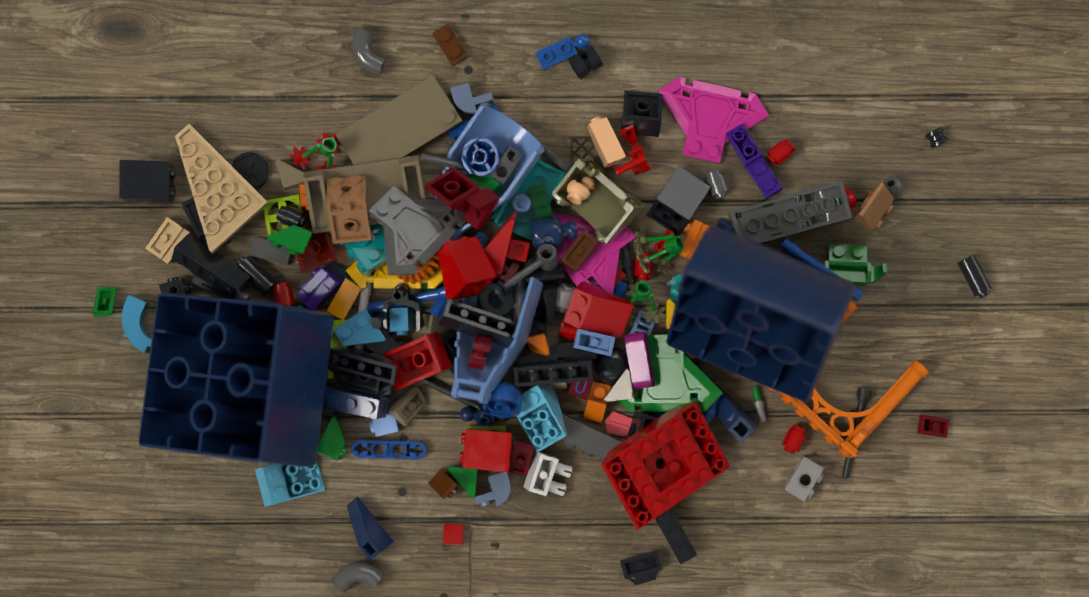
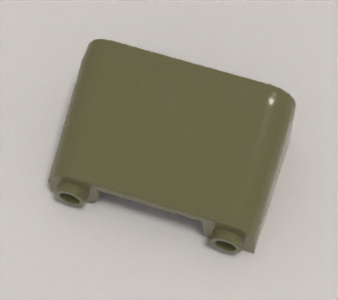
[551,158,645,244]

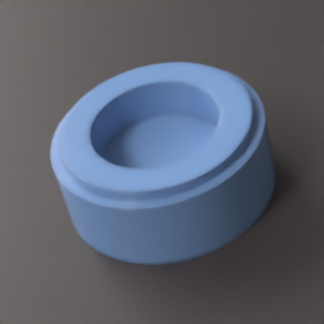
[512,193,532,213]

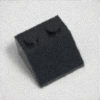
[621,91,662,137]

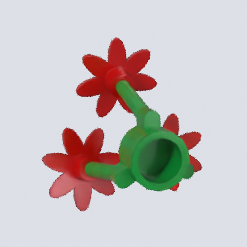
[289,132,341,170]

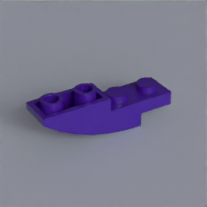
[726,124,783,200]

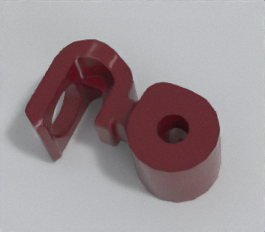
[468,334,493,371]

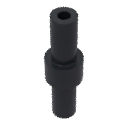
[622,245,635,284]

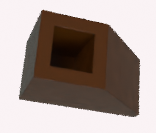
[428,468,459,499]

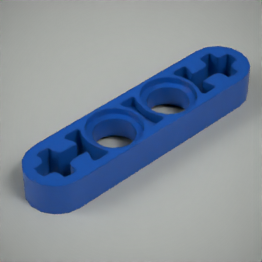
[351,440,427,459]

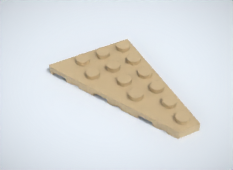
[175,124,268,254]

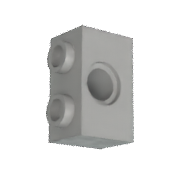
[783,456,824,502]

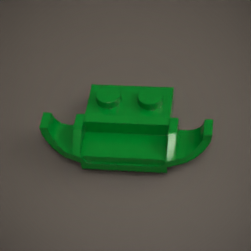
[822,244,887,286]

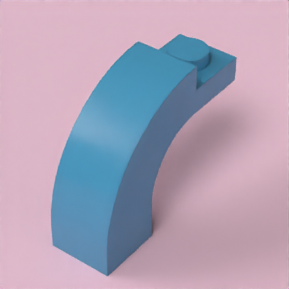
[122,295,152,353]

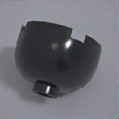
[594,347,629,385]

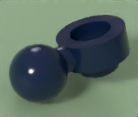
[460,407,495,426]

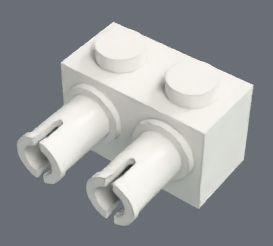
[523,451,573,496]

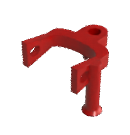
[614,124,651,177]

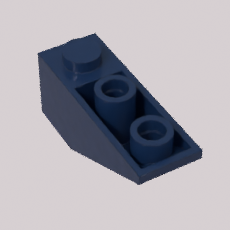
[716,384,759,443]
[347,496,394,561]

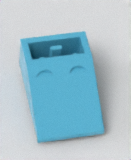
[515,384,567,452]
[255,458,325,507]

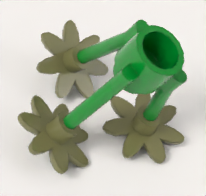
[634,227,684,274]
[626,279,666,326]

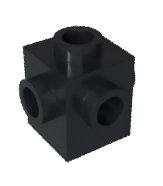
[159,277,191,295]

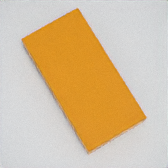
[327,278,361,320]

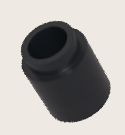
[276,206,307,228]

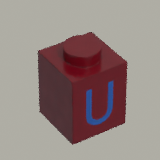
[568,378,594,400]

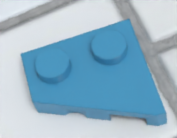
[333,309,386,346]

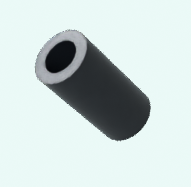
[957,254,992,298]
[236,256,277,296]

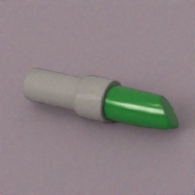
[752,385,767,423]

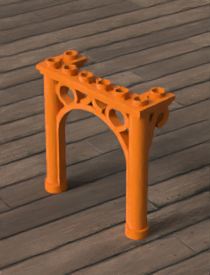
[768,301,929,458]

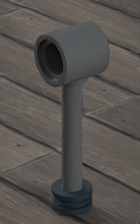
[493,244,558,298]

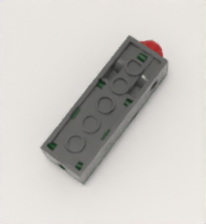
[728,181,857,245]

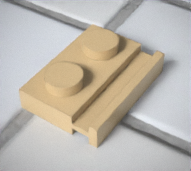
[145,217,191,264]

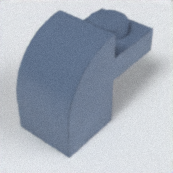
[450,83,494,115]
[474,472,511,507]

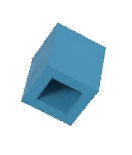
[389,307,414,336]

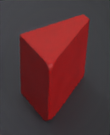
[443,524,464,545]

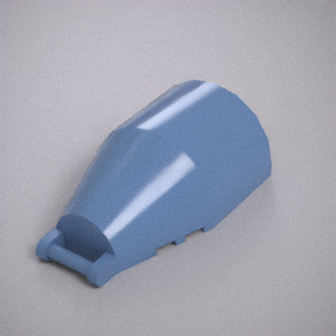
[434,105,544,241]
[451,277,543,404]

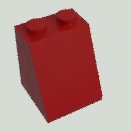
[437,236,497,301]
[459,429,512,472]

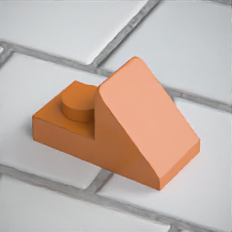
[583,381,611,423]

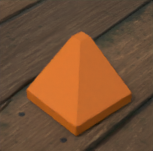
[527,334,550,356]

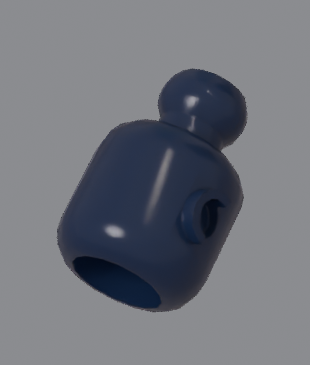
[530,217,578,250]

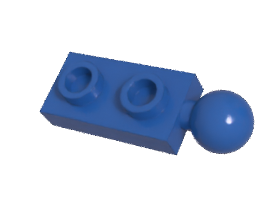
[535,34,590,70]

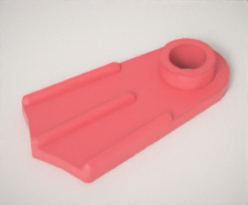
[605,411,633,438]

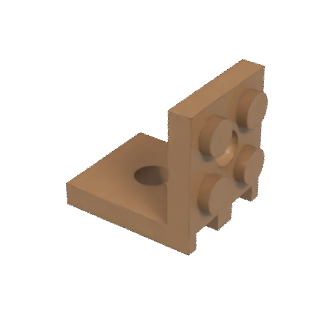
[326,175,372,244]

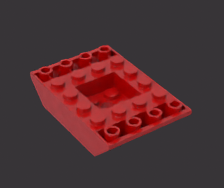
[600,401,731,530]

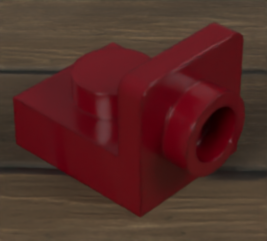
[492,261,520,284]

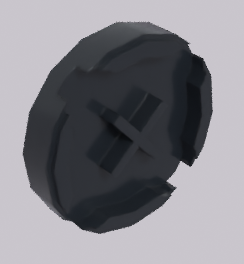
[232,152,269,189]

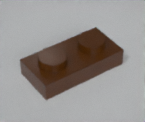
[432,23,468,66]
[560,230,599,273]

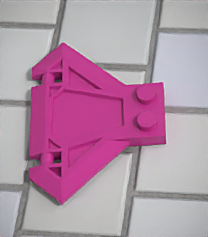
[658,77,769,164]
[552,213,636,294]

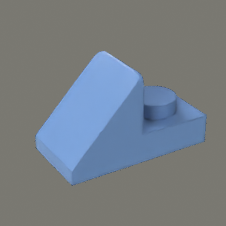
[573,329,615,356]

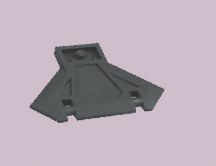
[368,186,466,275]

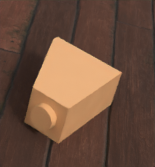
[587,116,626,169]

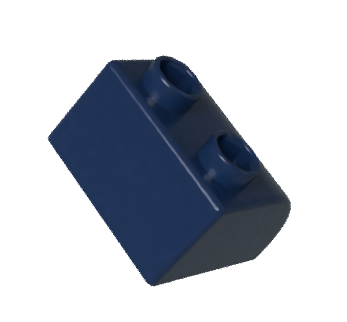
[666,226,855,402]
[138,293,334,467]

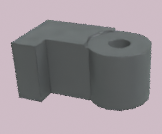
[489,145,522,184]

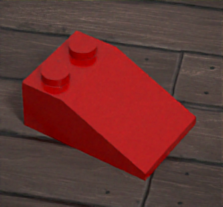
[482,210,518,275]
[563,281,634,338]
[382,332,452,391]

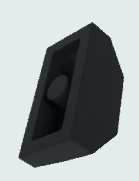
[620,550,662,585]

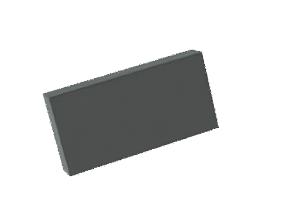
[250,237,291,265]

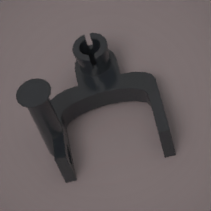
[371,282,425,331]

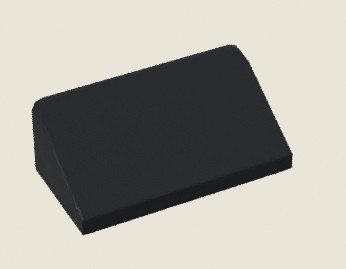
[525,264,564,283]

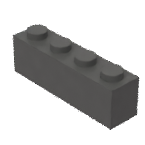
[561,412,623,462]

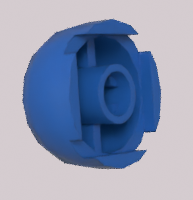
[461,137,501,176]
[483,382,522,418]

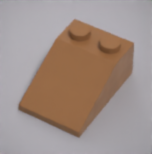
[851,182,894,232]

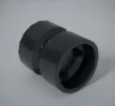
[568,45,604,80]

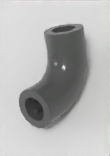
[352,28,386,76]
[331,562,384,593]

